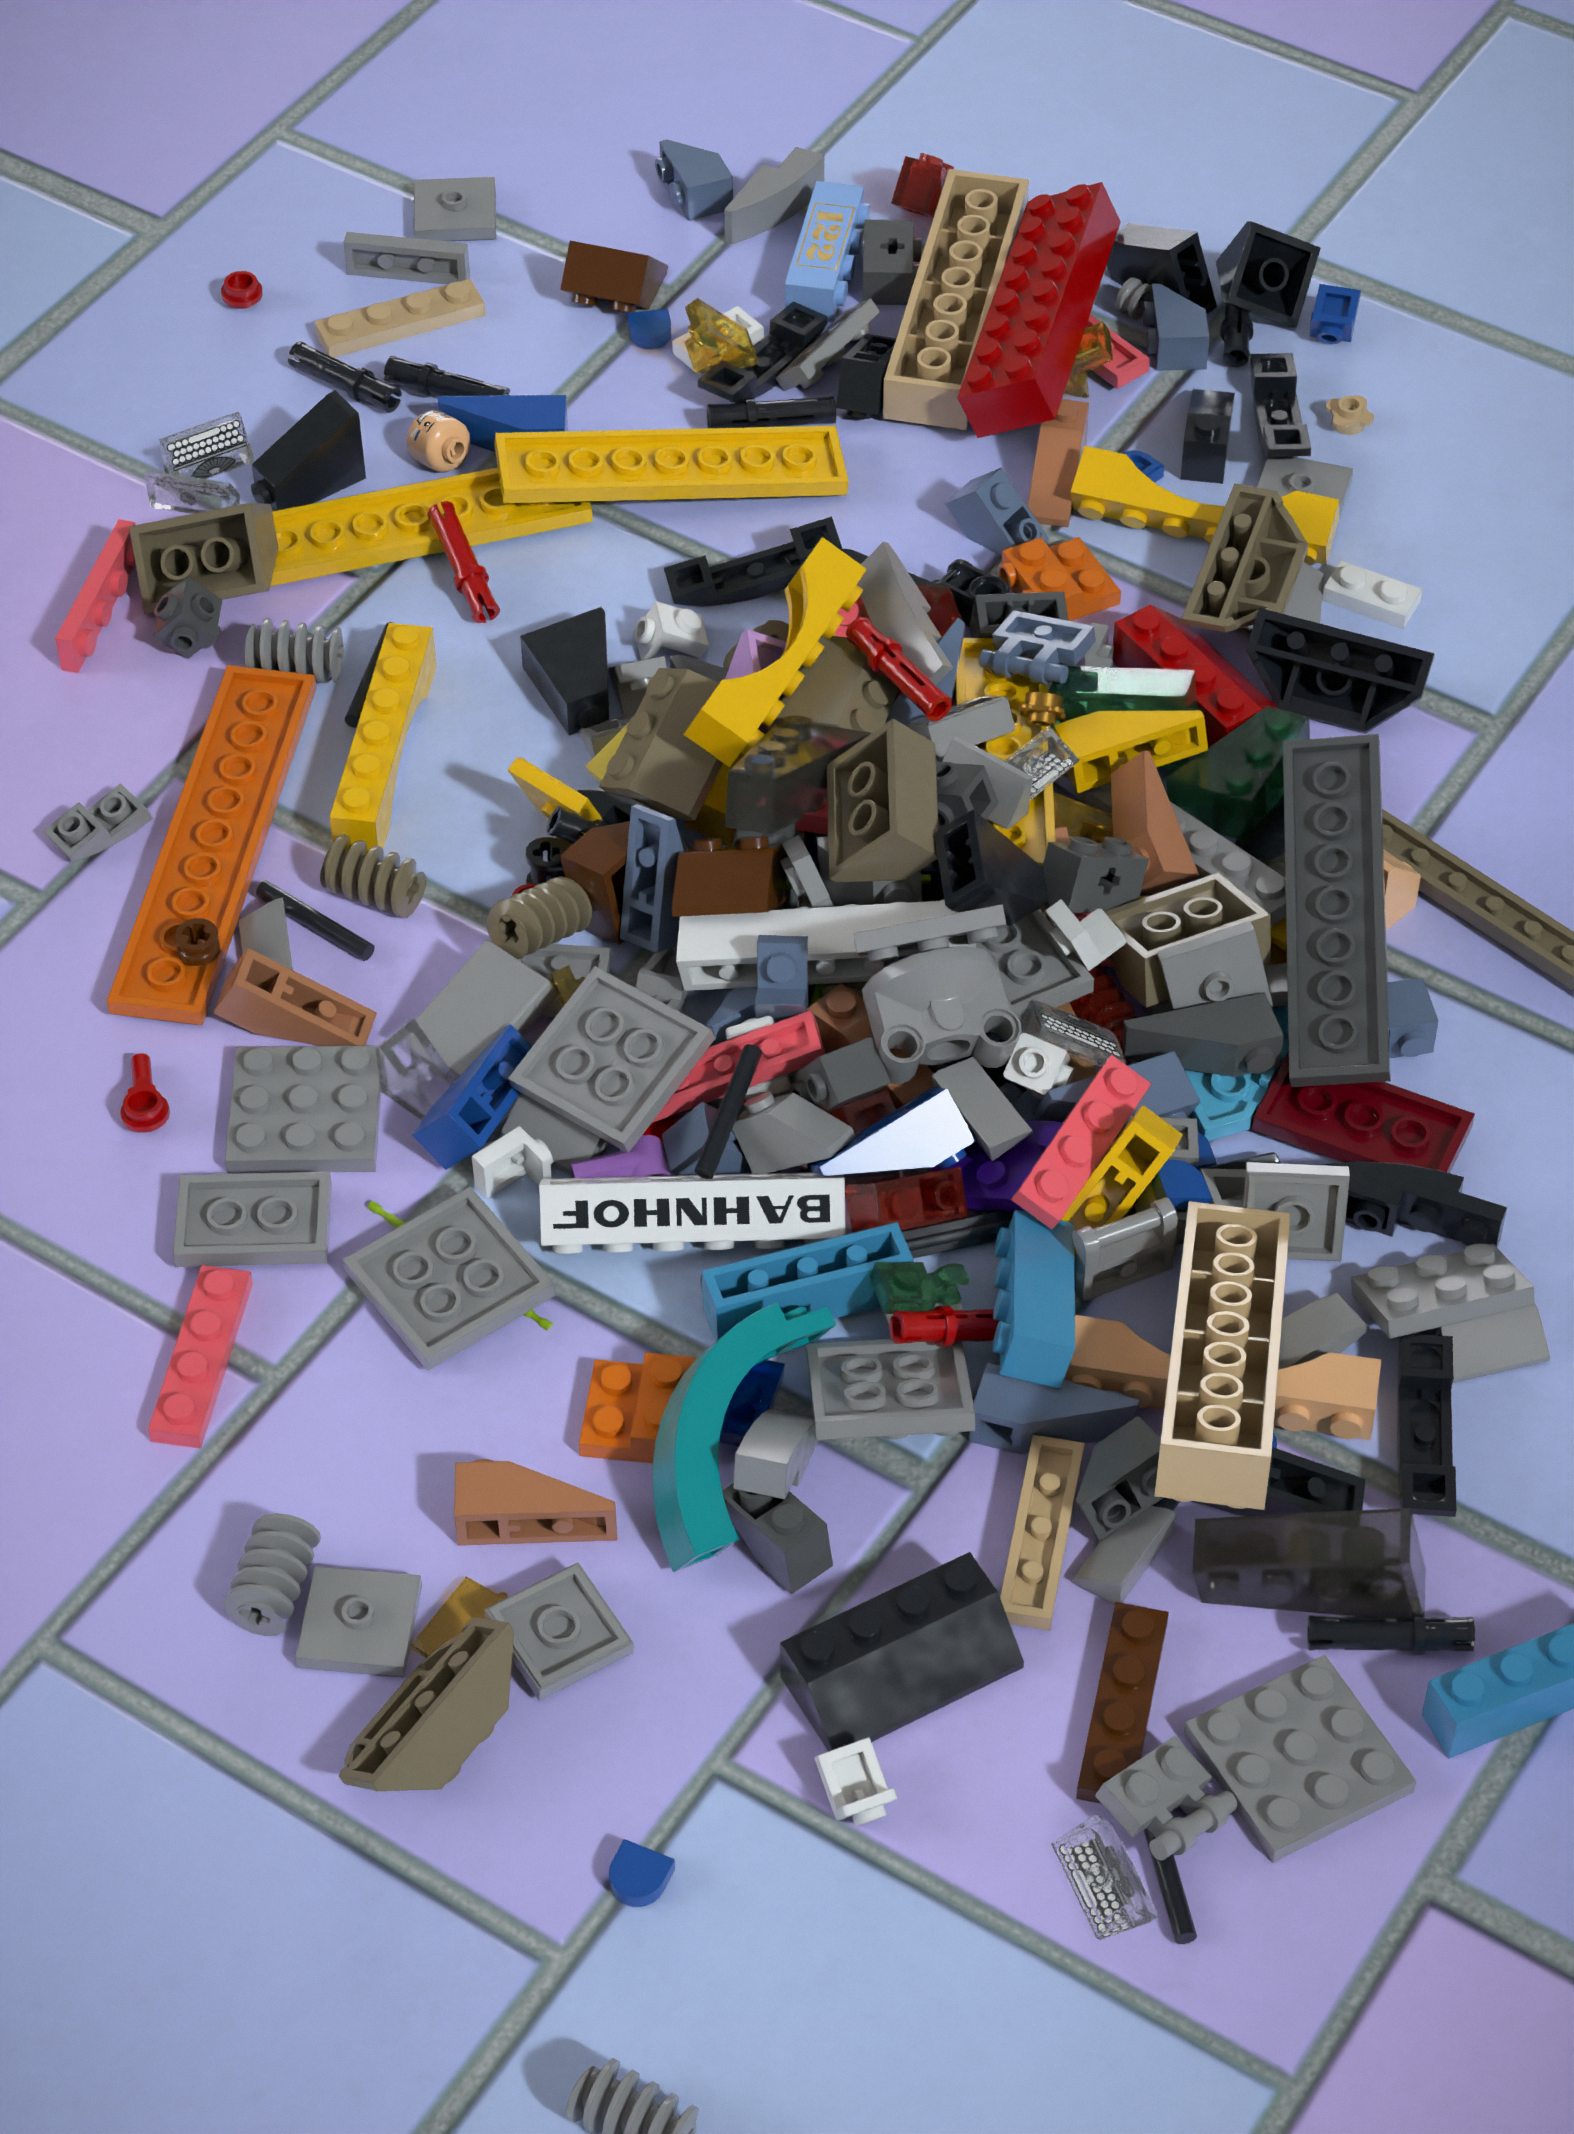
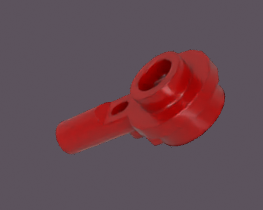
[120,1053,170,1133]

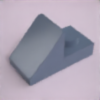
[754,935,808,1023]

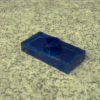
[720,1360,785,1447]

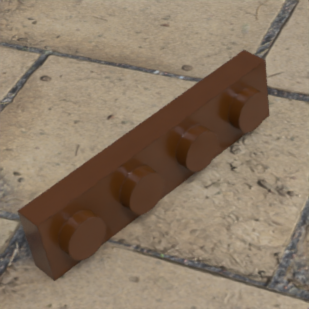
[1076,1602,1169,1804]

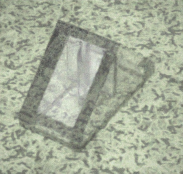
[375,1018,457,1120]

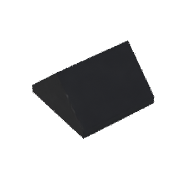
[1216,221,1321,328]

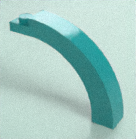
[652,1302,836,1572]

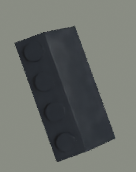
[780,1552,1024,1752]

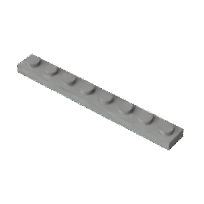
[1050,726,1286,927]

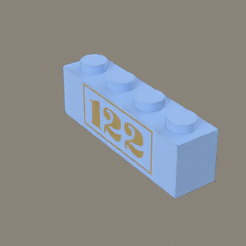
[785,181,870,322]

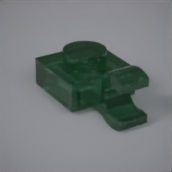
[870,1262,970,1314]

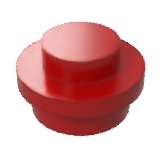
[221,271,263,309]

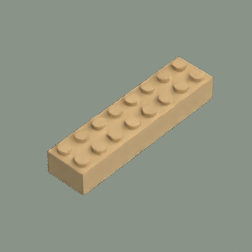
[883,169,1029,430]
[1154,1201,1290,1510]

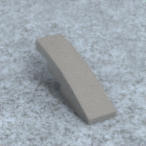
[857,541,953,685]

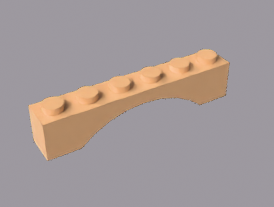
[1064,1315,1382,1440]

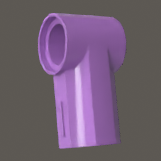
[569,1135,673,1178]

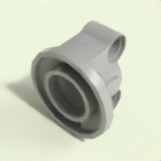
[862,946,1022,1084]

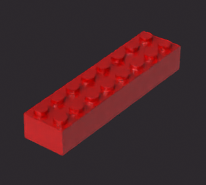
[957,182,1121,438]

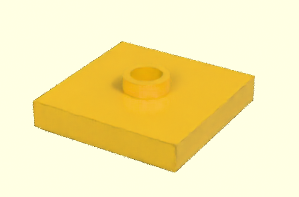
[507,757,603,834]

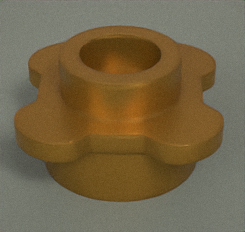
[1018,692,1066,727]

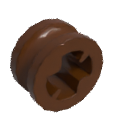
[175,918,221,966]

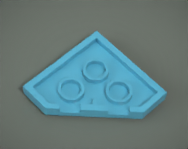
[1184,1006,1289,1141]

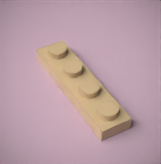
[314,279,486,357]
[1000,1435,1085,1631]

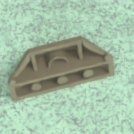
[1181,483,1308,632]
[338,1617,514,1791]

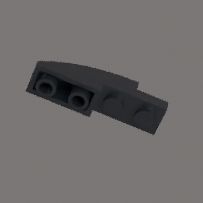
[1324,1162,1507,1247]

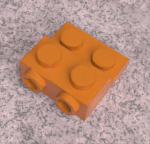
[998,537,1121,621]
[579,1352,697,1463]

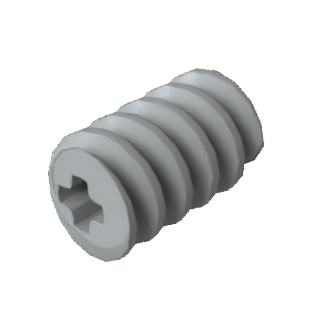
[245,618,344,683]
[224,1513,321,1636]
[565,2058,699,2134]

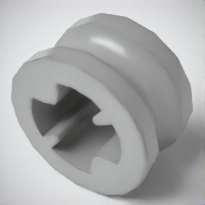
[1115,277,1151,320]

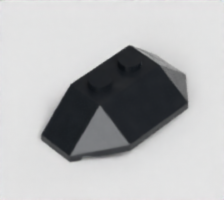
[1246,608,1435,734]

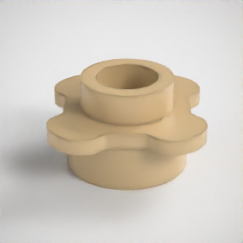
[1326,395,1374,435]

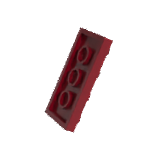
[1252,1051,1475,1173]

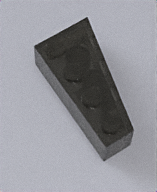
[725,715,871,834]
[1192,1508,1426,1617]

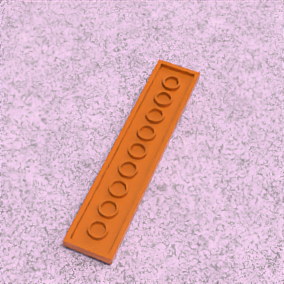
[107,665,317,1025]

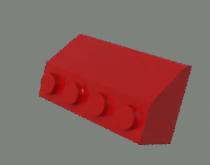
[1112,604,1294,767]

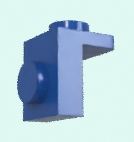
[1310,284,1361,344]

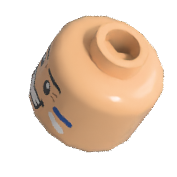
[407,410,471,472]

